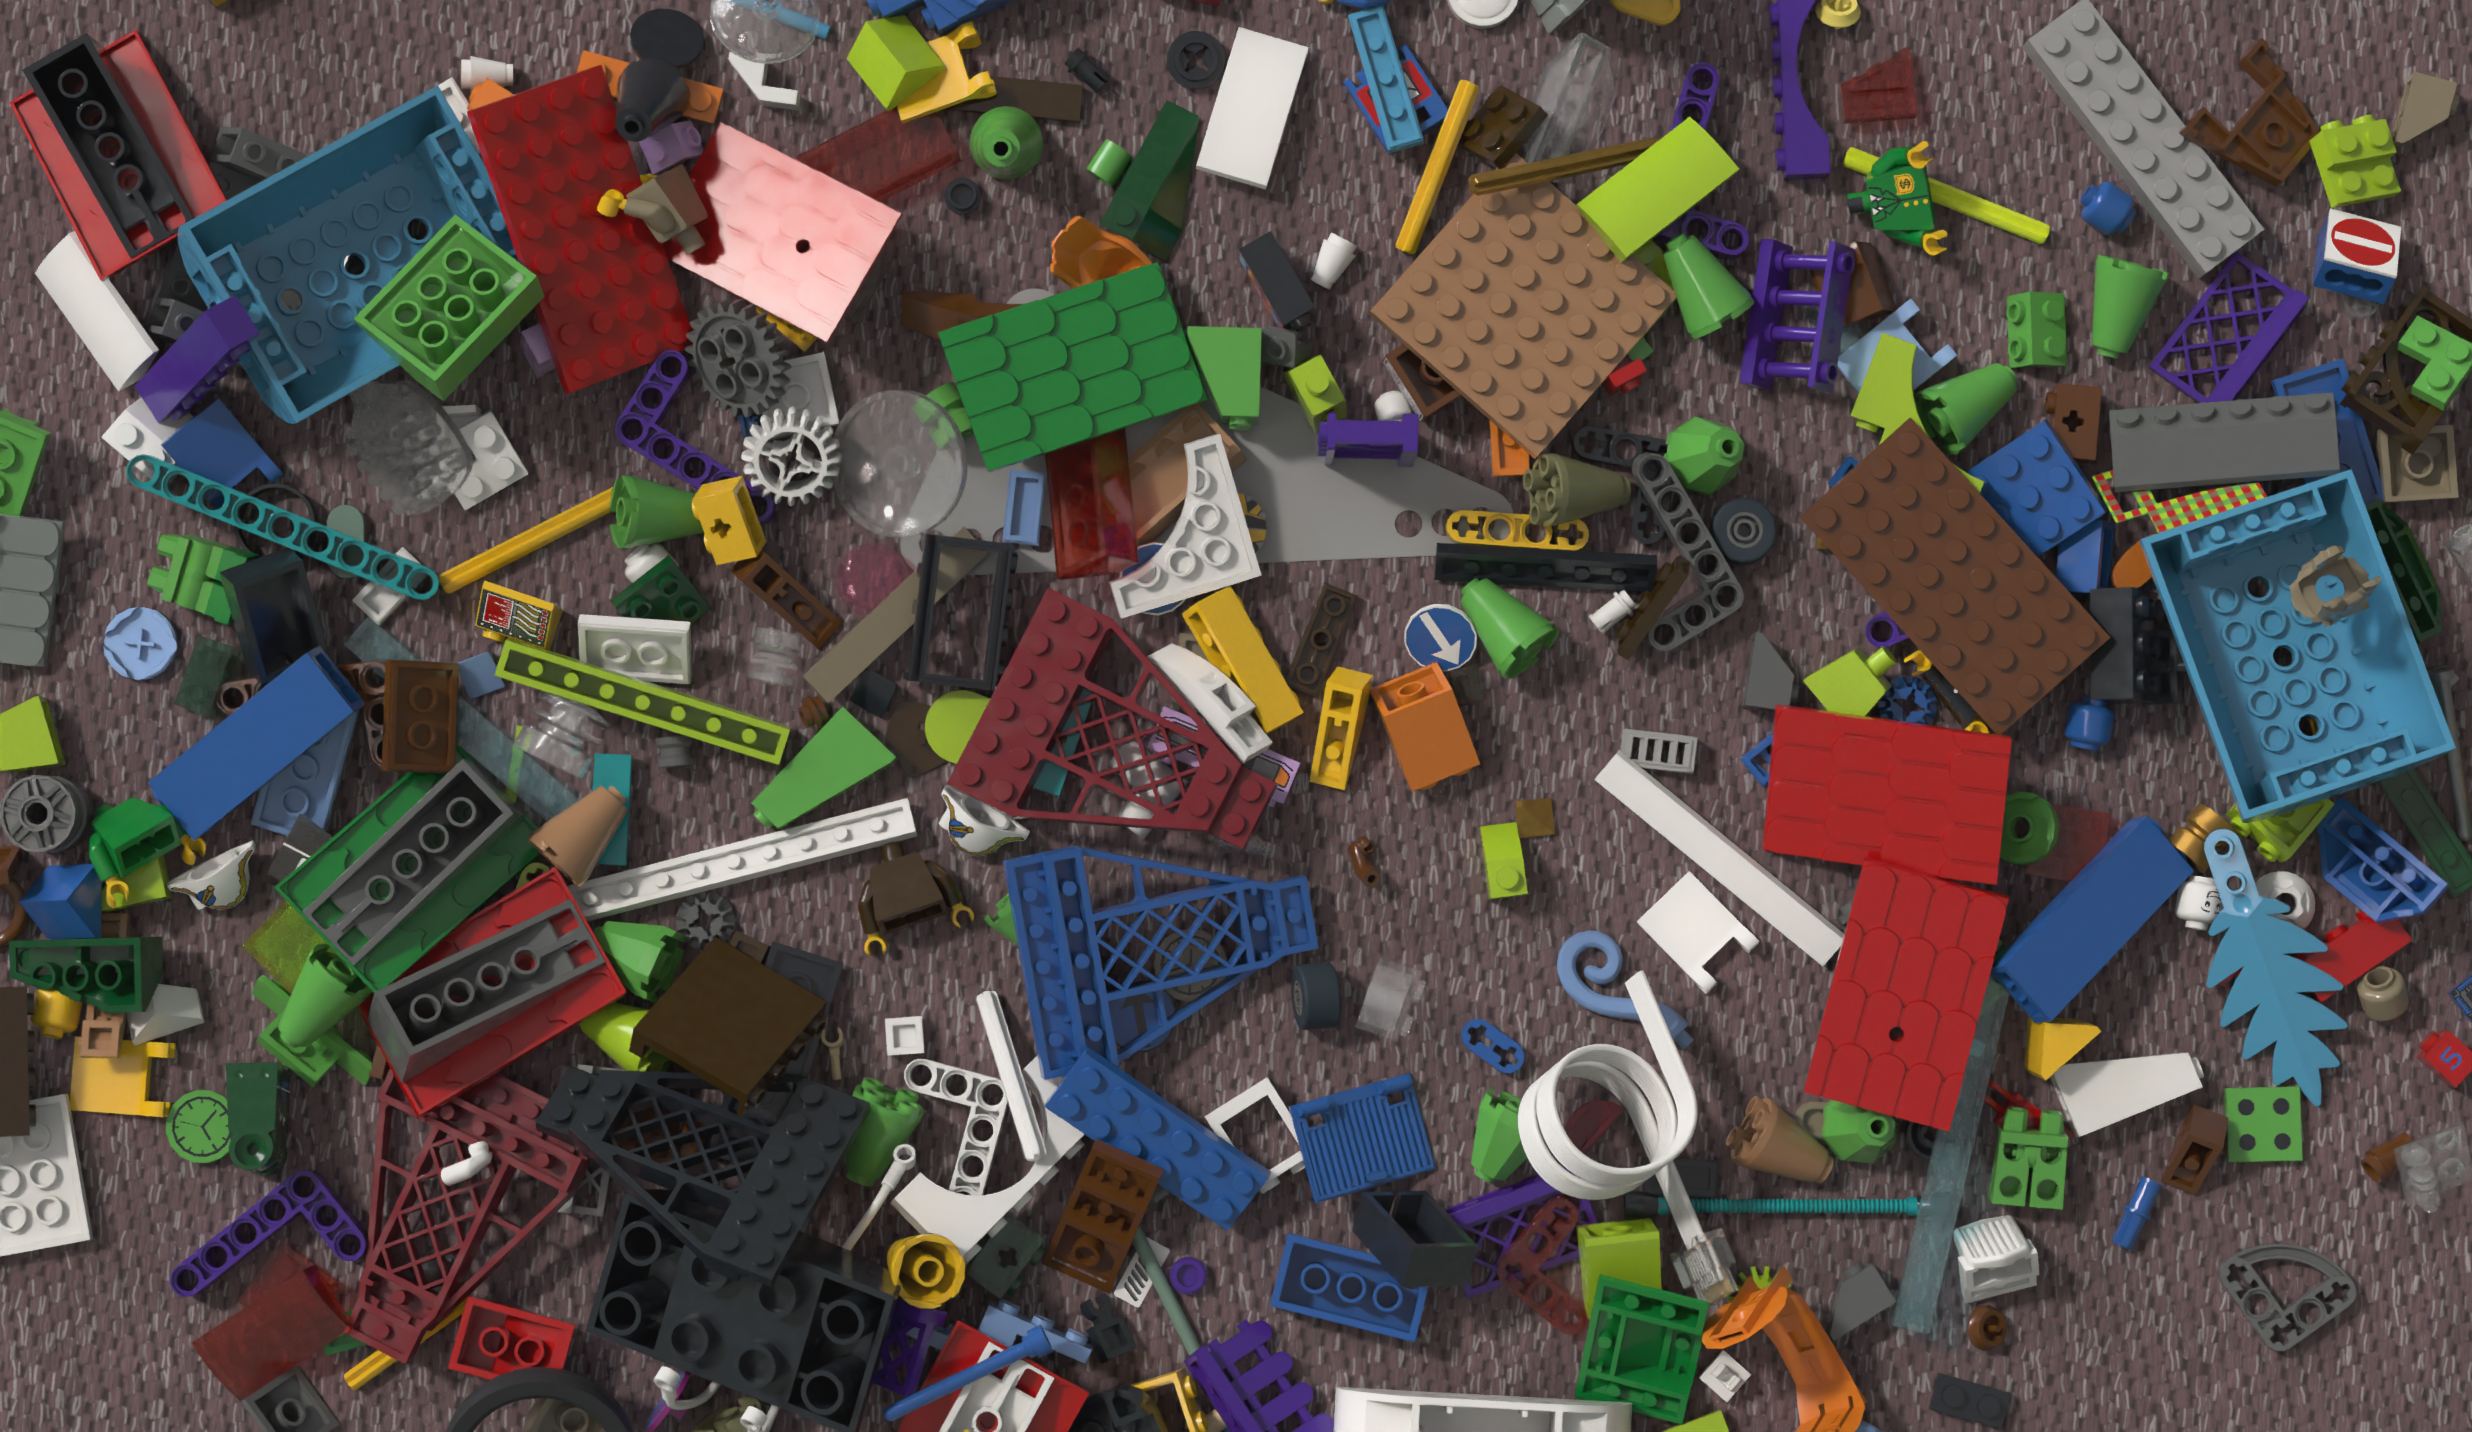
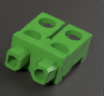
[1987,1107,2068,1210]

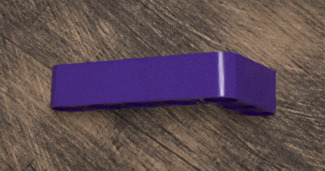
[1654,62,1749,260]
[616,350,776,525]
[170,1169,368,1297]

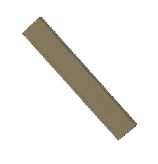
[802,526,988,703]

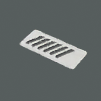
[1114,1237,1170,1308]

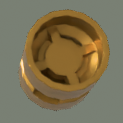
[2168,803,2236,873]

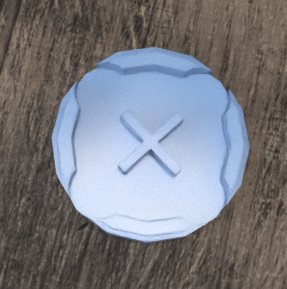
[104,607,178,680]

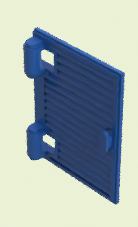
[1289,1073,1436,1203]

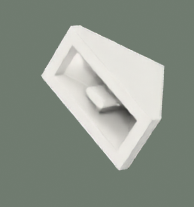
[126,984,205,1046]

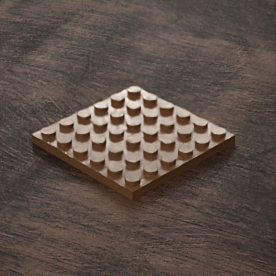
[1368,153,1676,459]

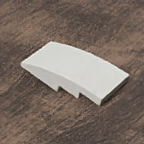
[1196,27,1309,190]

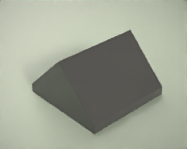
[242,1365,340,1432]

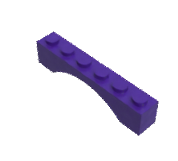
[1769,0,1830,180]

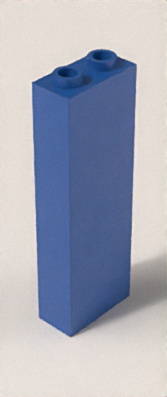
[148,646,366,841]
[1991,816,2194,1023]

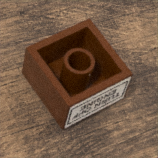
[1383,344,1463,423]

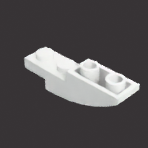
[1147,643,1273,764]

